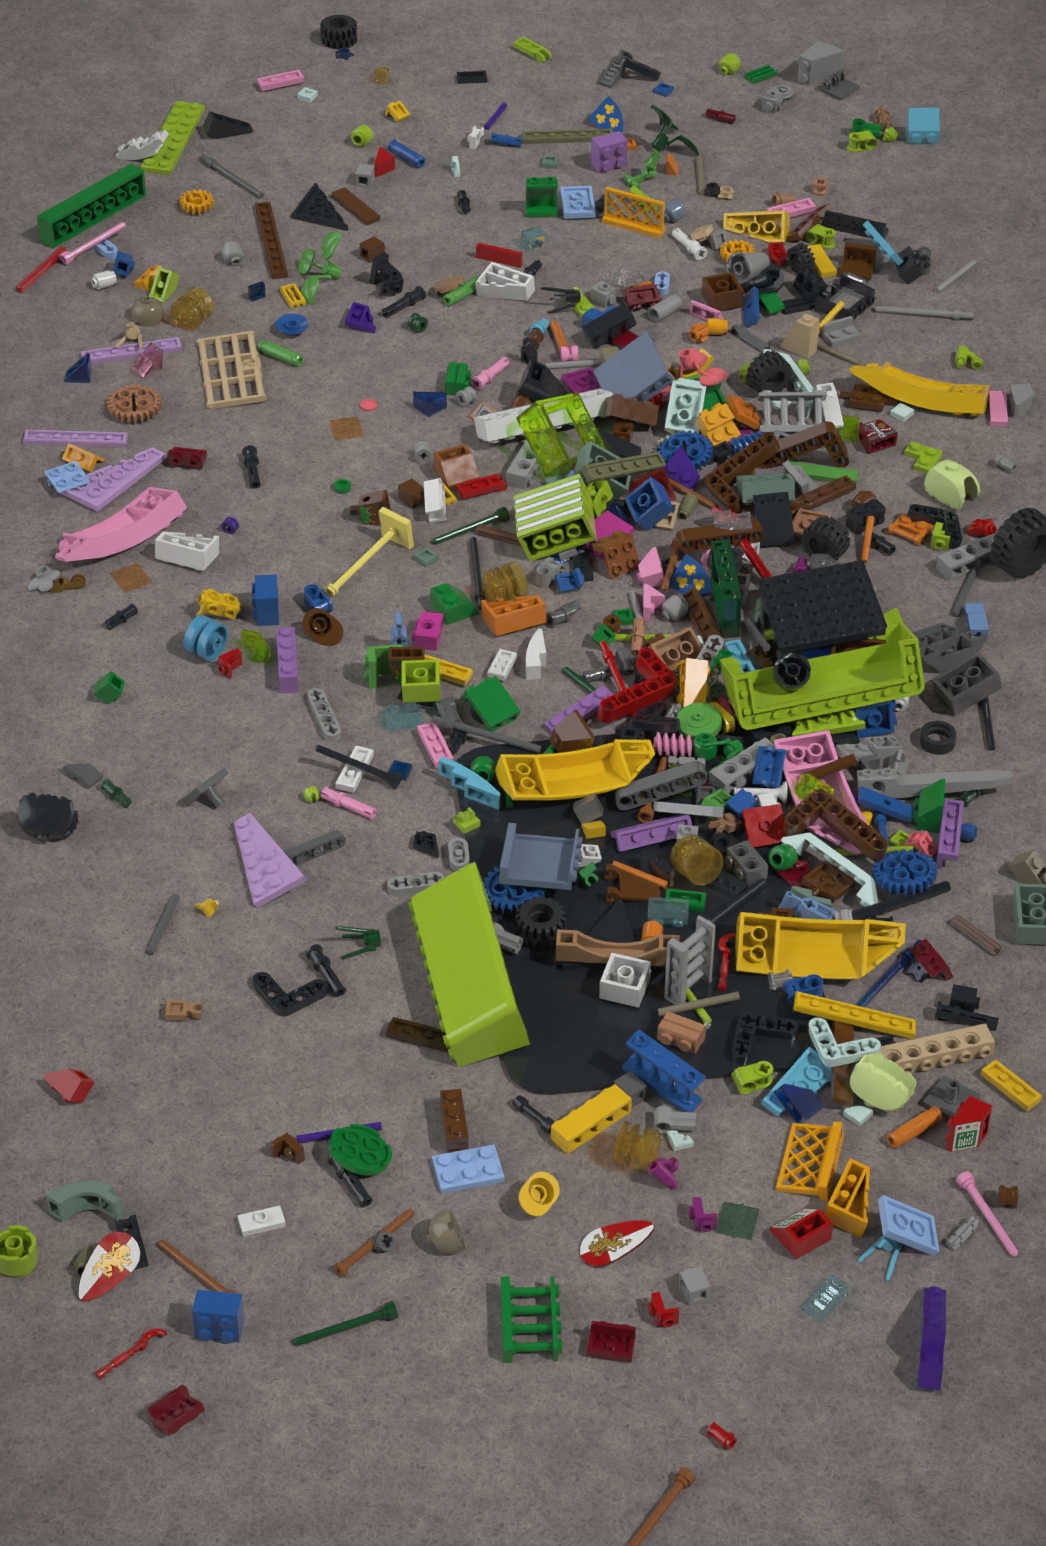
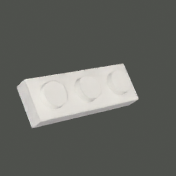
[335,746,374,793]

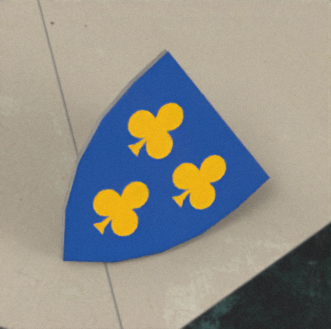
[588,96,624,132]
[669,554,712,595]

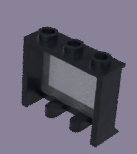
[814,274,875,321]

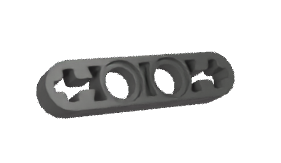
[284,830,346,866]

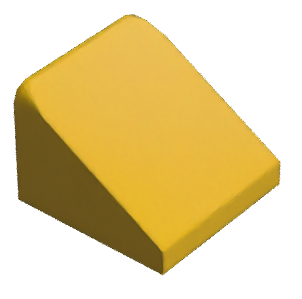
[582,821,606,839]

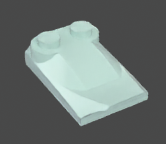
[664,378,706,434]

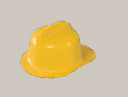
[518,1171,560,1217]

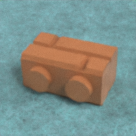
[657,1011,706,1054]

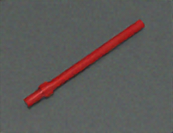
[599,641,637,717]

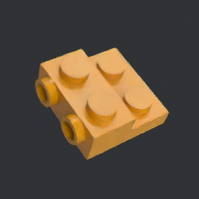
[695,403,741,446]

